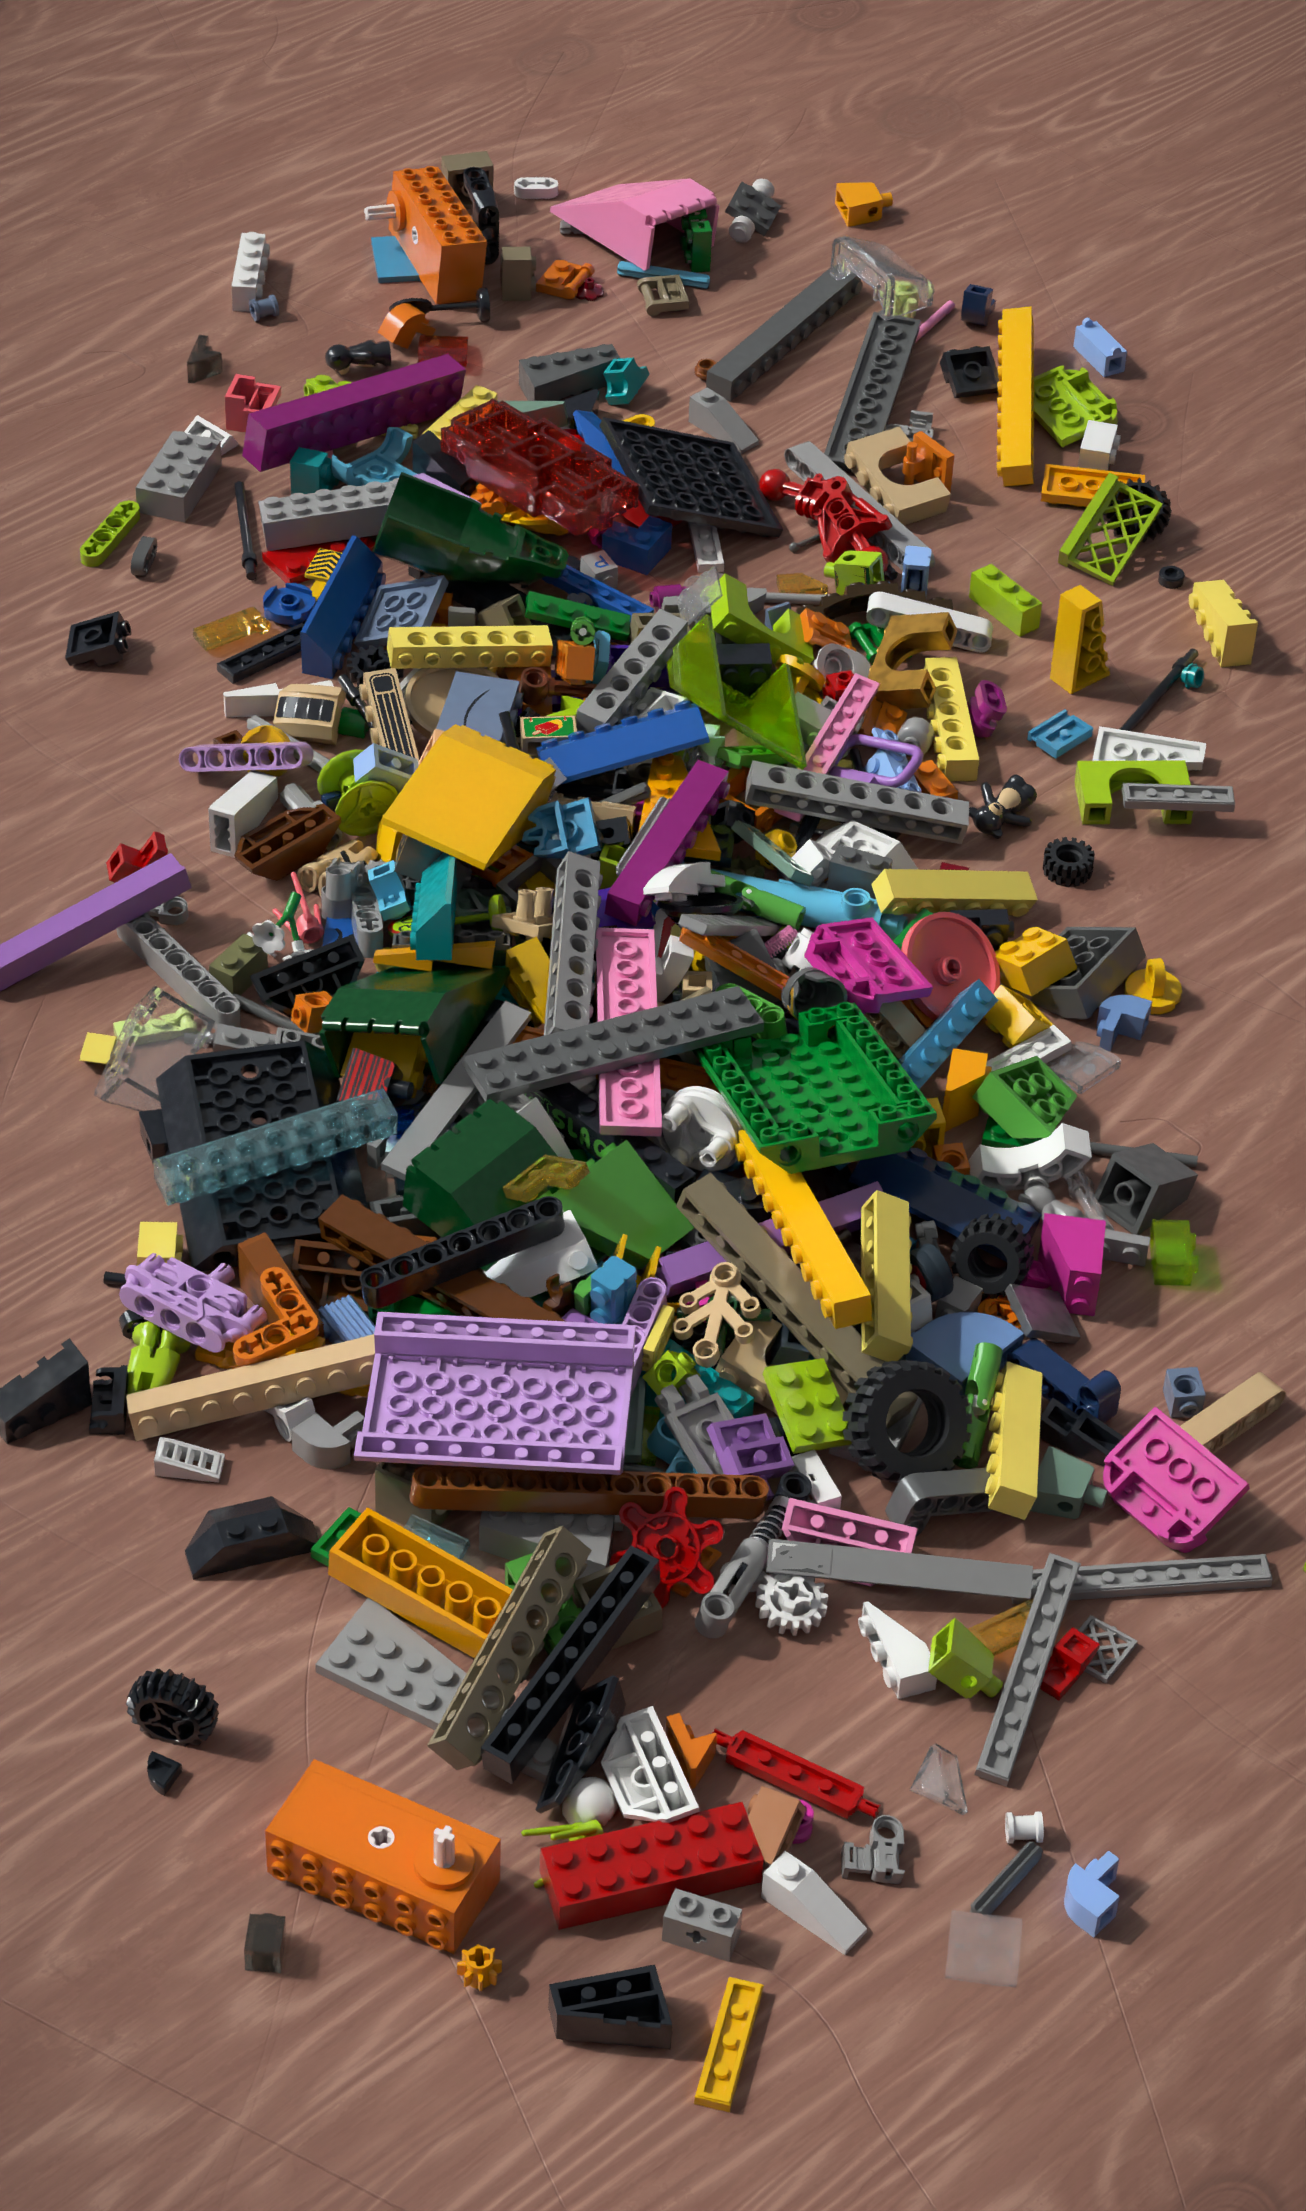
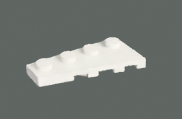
[1092,726,1206,770]

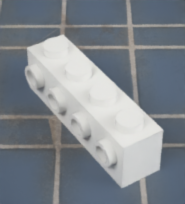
[232,232,270,312]

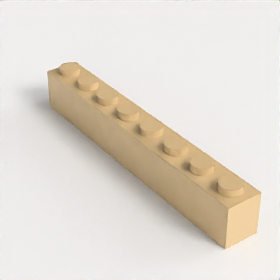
[126,1334,375,1441]

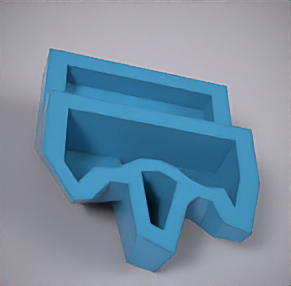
[522,797,601,859]

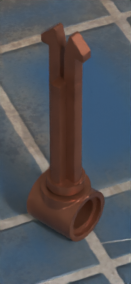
[520,667,598,705]

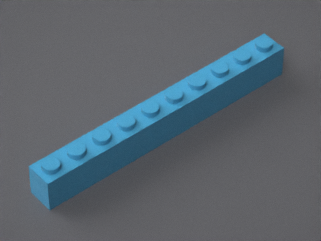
[834,979,998,1171]

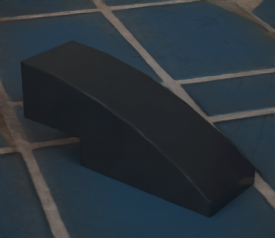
[1040,1398,1124,1466]

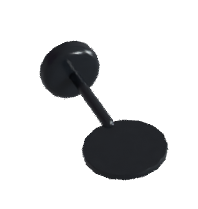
[389,287,490,322]

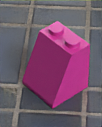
[1038,1213,1106,1316]

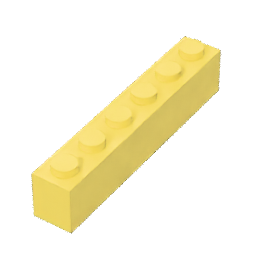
[871,869,1038,917]
[861,1190,913,1362]
[985,1361,1042,1520]

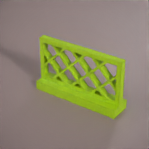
[1058,472,1163,586]

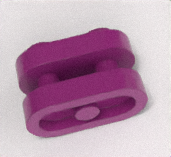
[967,680,1007,738]

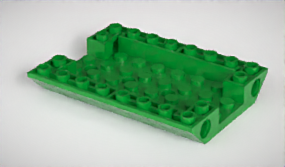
[692,1002,937,1174]

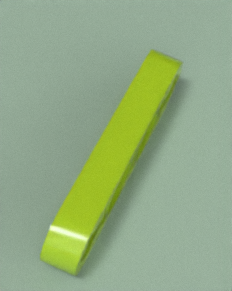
[80,500,140,567]

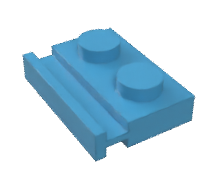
[1027,709,1093,759]

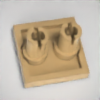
[491,887,554,942]

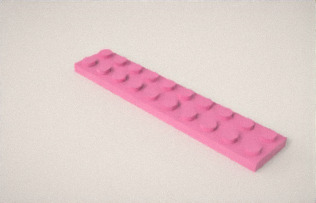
[595,927,662,1137]

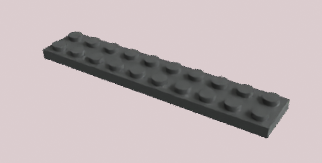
[824,312,921,472]
[463,986,764,1102]

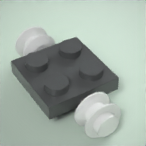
[725,179,781,243]

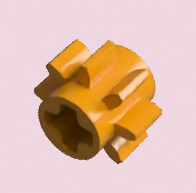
[457,1944,502,1991]

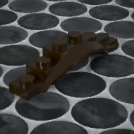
[796,581,953,620]

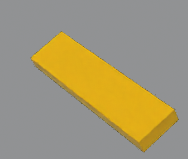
[694,1977,764,2113]

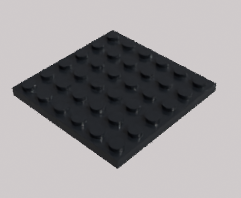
[599,417,783,538]

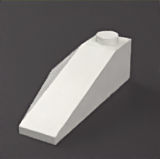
[485,1210,598,1298]

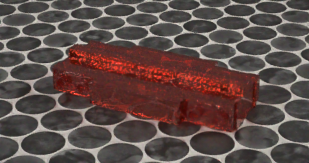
[440,398,639,536]

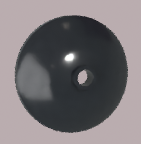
[657,891,743,921]

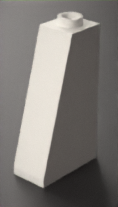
[208,770,278,858]

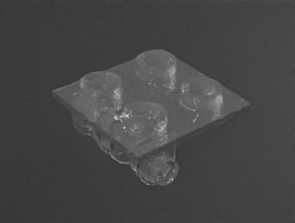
[677,565,723,631]

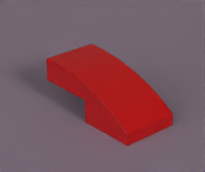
[1040,1627,1100,1701]

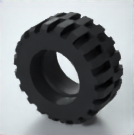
[842,1360,972,1483]

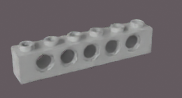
[576,609,689,733]

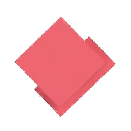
[225,374,281,432]

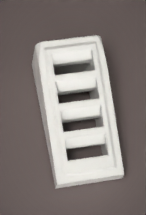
[154,1437,225,1483]

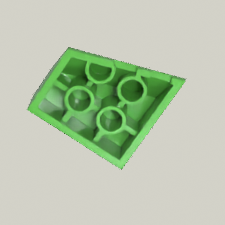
[972,1056,1077,1138]

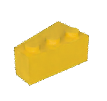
[504,936,550,1028]

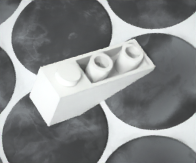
[858,1601,937,1699]

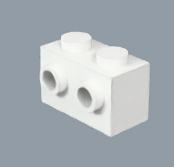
[1078,420,1121,471]

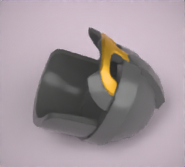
[781,967,847,1021]

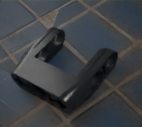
[464,167,499,265]

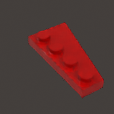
[262,536,375,584]

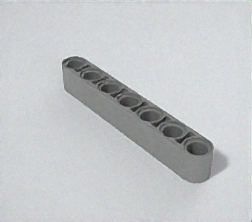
[116,913,241,1030]

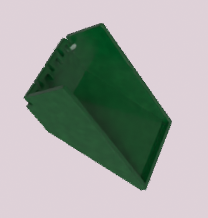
[319,963,511,1084]
[403,1099,609,1307]

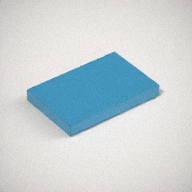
[371,236,421,283]

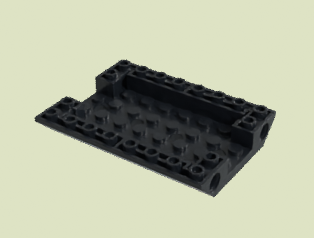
[156,1040,368,1271]

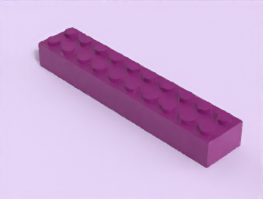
[242,354,466,472]

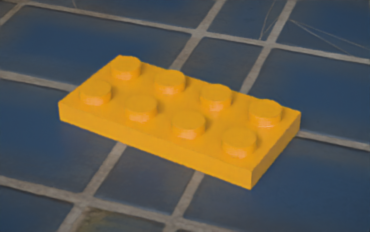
[1041,464,1145,508]

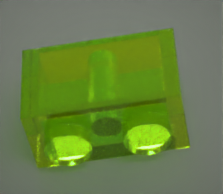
[1149,1219,1199,1286]

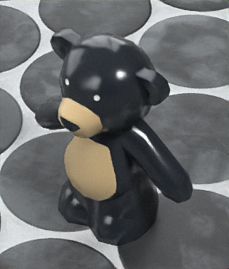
[325,340,391,375]
[969,774,1037,839]

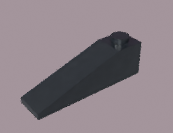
[536,1675,626,1813]

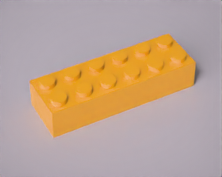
[328,1507,529,1659]

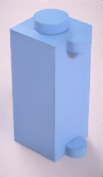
[1073,318,1127,377]

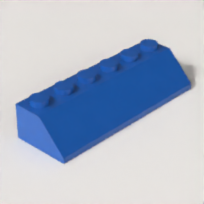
[300,535,386,679]
[536,701,710,785]

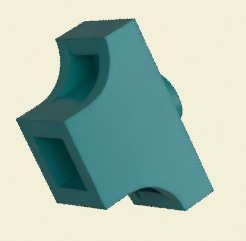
[603,357,650,405]

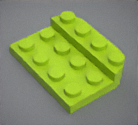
[1034,365,1118,447]

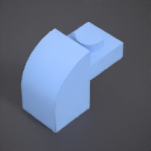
[1064,1851,1120,1938]

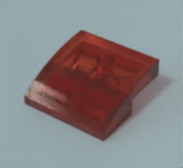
[418,335,468,367]

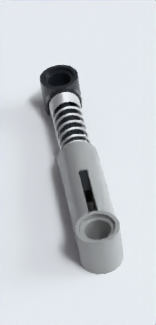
[695,1471,812,1638]

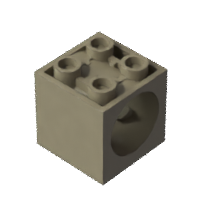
[375,1462,452,1537]

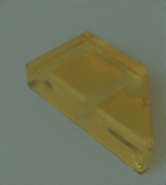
[776,573,828,595]

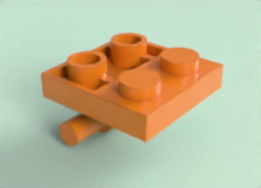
[902,431,955,493]

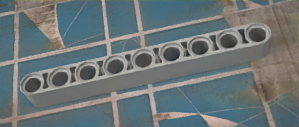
[784,441,935,571]

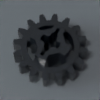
[346,645,404,688]

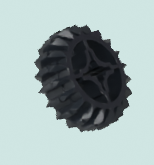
[1103,478,1172,543]
[126,1669,219,1747]

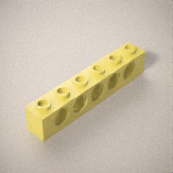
[387,625,553,669]
[920,657,979,781]

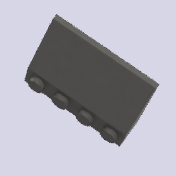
[1008,927,1146,1020]

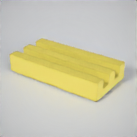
[642,1305,675,1372]

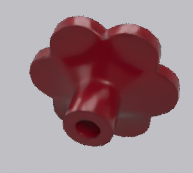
[576,278,604,301]

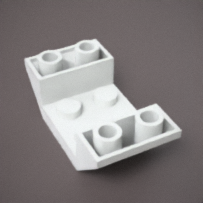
[815,820,918,869]

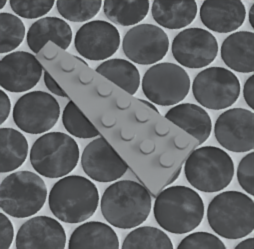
[315,1598,557,1783]

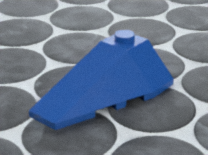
[573,410,630,492]

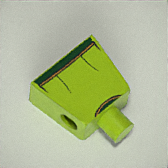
[824,551,884,595]

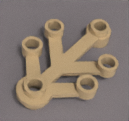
[673,1262,761,1368]

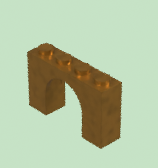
[868,612,958,709]

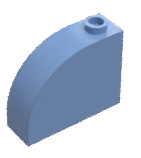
[906,1312,1024,1395]

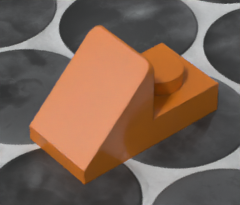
[666,1713,717,1789]

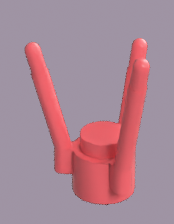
[272,872,325,944]

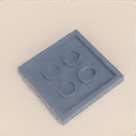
[354,575,449,649]

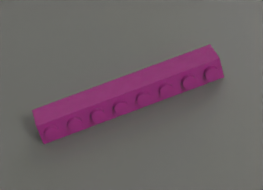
[604,760,730,926]

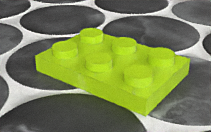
[762,1358,852,1454]

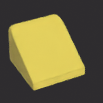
[80,1032,117,1066]

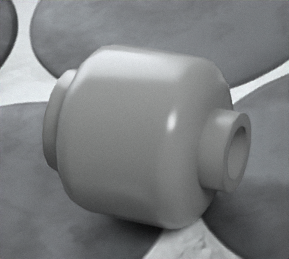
[897,717,935,757]

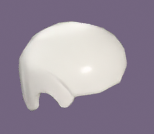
[562,1777,618,1826]

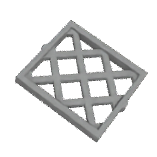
[1078,1615,1138,1683]

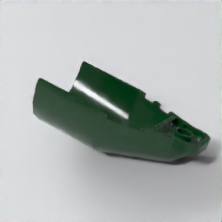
[373,472,568,585]

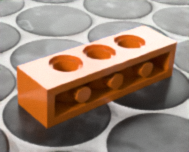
[555,640,595,685]

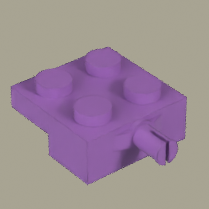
[706,1413,794,1501]

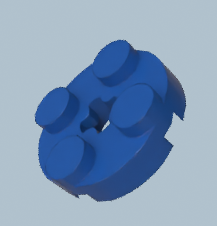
[263,583,316,627]

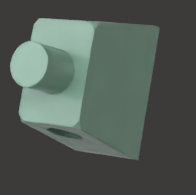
[1030,1446,1108,1519]

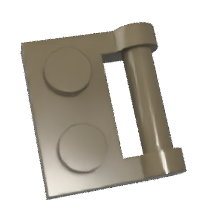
[637,274,689,316]

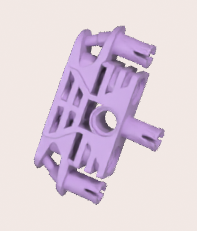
[119,1253,268,1353]

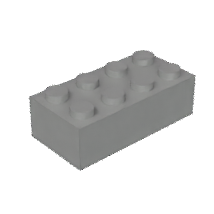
[135,431,222,523]

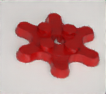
[610,1487,724,1608]

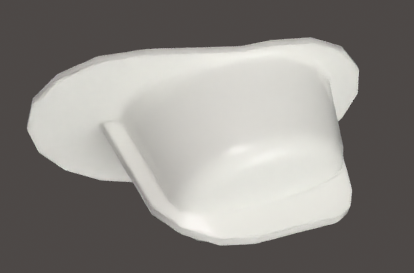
[812,643,871,683]

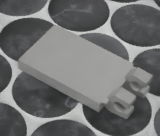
[654,1374,734,1474]

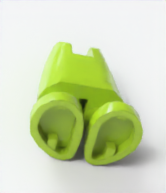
[126,1321,191,1395]

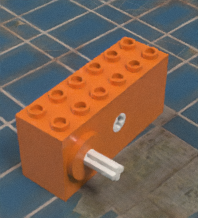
[364,166,487,305]
[265,1759,501,1954]

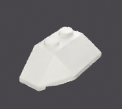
[601,1706,700,1823]

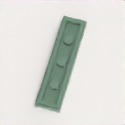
[731,820,815,887]

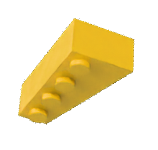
[1050,585,1110,694]

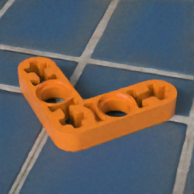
[233,1267,319,1367]

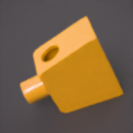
[835,182,893,227]

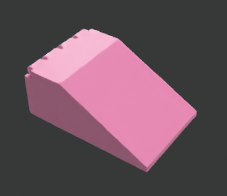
[550,179,720,271]

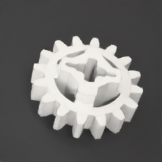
[755,1574,828,1636]

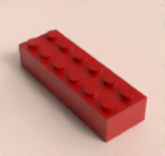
[539,1801,764,1930]

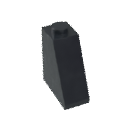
[412,430,476,497]

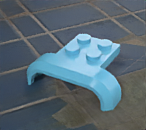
[331,427,417,487]

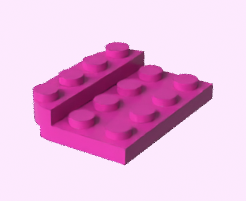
[804,917,933,1015]
[1103,1406,1250,1553]

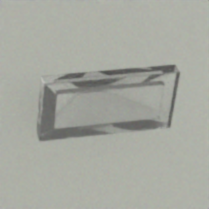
[910,1743,968,1815]

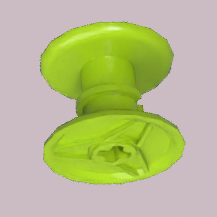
[317,749,398,836]

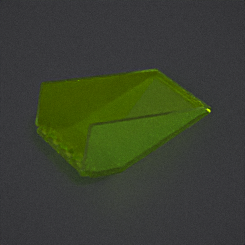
[667,614,807,770]

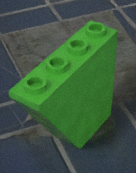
[536,1140,694,1270]

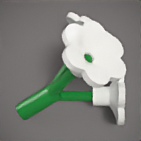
[247,892,314,962]

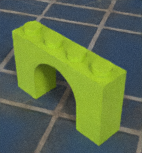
[709,573,814,664]
[1074,760,1193,824]

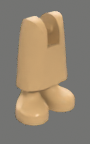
[297,839,378,896]

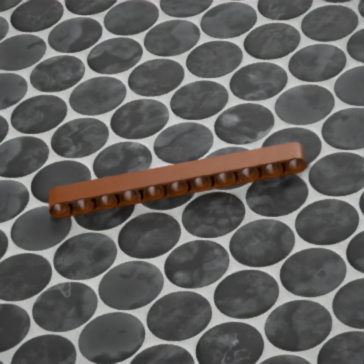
[409,1465,769,1519]

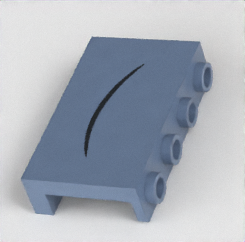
[436,671,524,744]

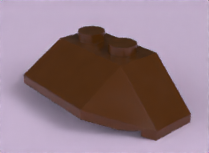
[234,804,342,881]
[291,1239,371,1313]

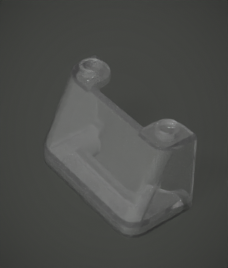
[830,236,935,321]
[94,986,215,1111]

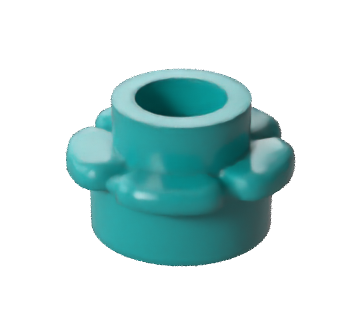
[1181,663,1204,689]

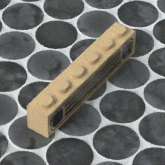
[359,668,419,762]

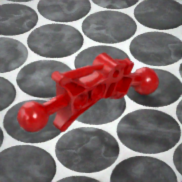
[759,469,892,572]

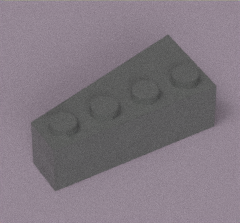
[519,344,620,401]

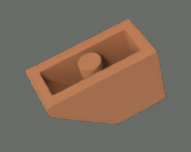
[748,1786,807,1867]

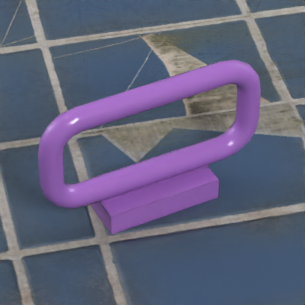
[829,734,923,788]

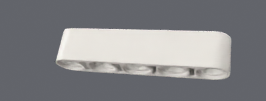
[866,592,993,653]

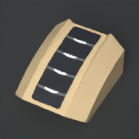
[273,684,346,745]

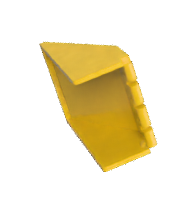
[381,724,556,870]

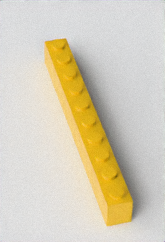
[997,306,1034,487]
[735,1130,872,1329]

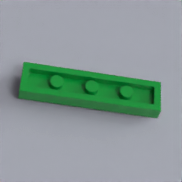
[525,591,630,642]

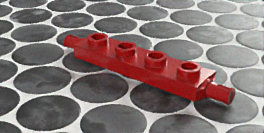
[712,1728,881,1819]

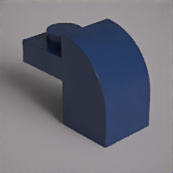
[961,284,996,326]

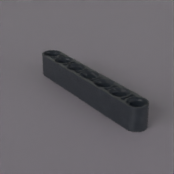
[360,1196,565,1308]

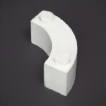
[968,1123,1092,1193]

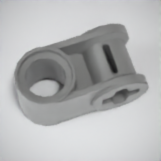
[326,858,365,901]

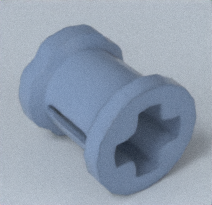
[249,294,279,321]

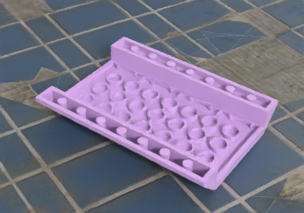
[354,1312,635,1475]

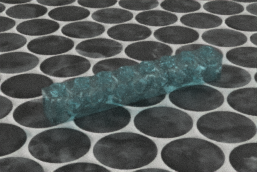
[153,1088,398,1206]

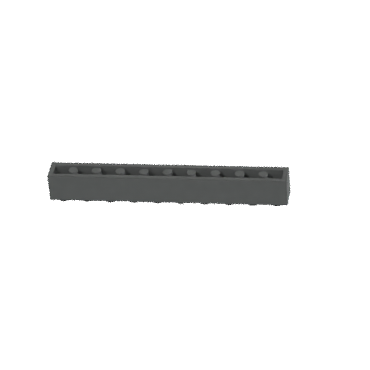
[706,261,863,402]

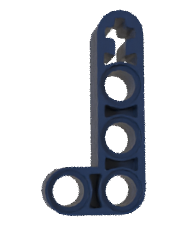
[1007,1338,1121,1423]

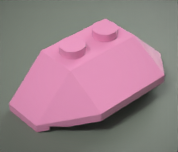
[781,1498,918,1587]

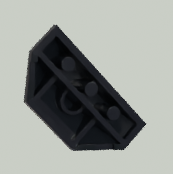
[250,934,365,1018]
[185,1496,319,1580]

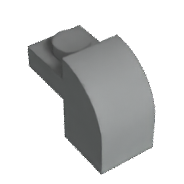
[291,1411,364,1469]

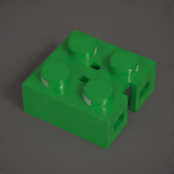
[680,209,712,273]

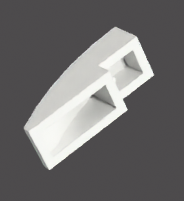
[655,935,694,1002]

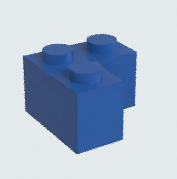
[602,516,672,575]

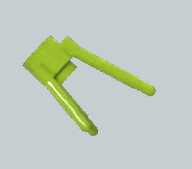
[521,1819,604,1888]

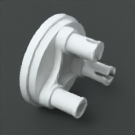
[662,1086,744,1172]

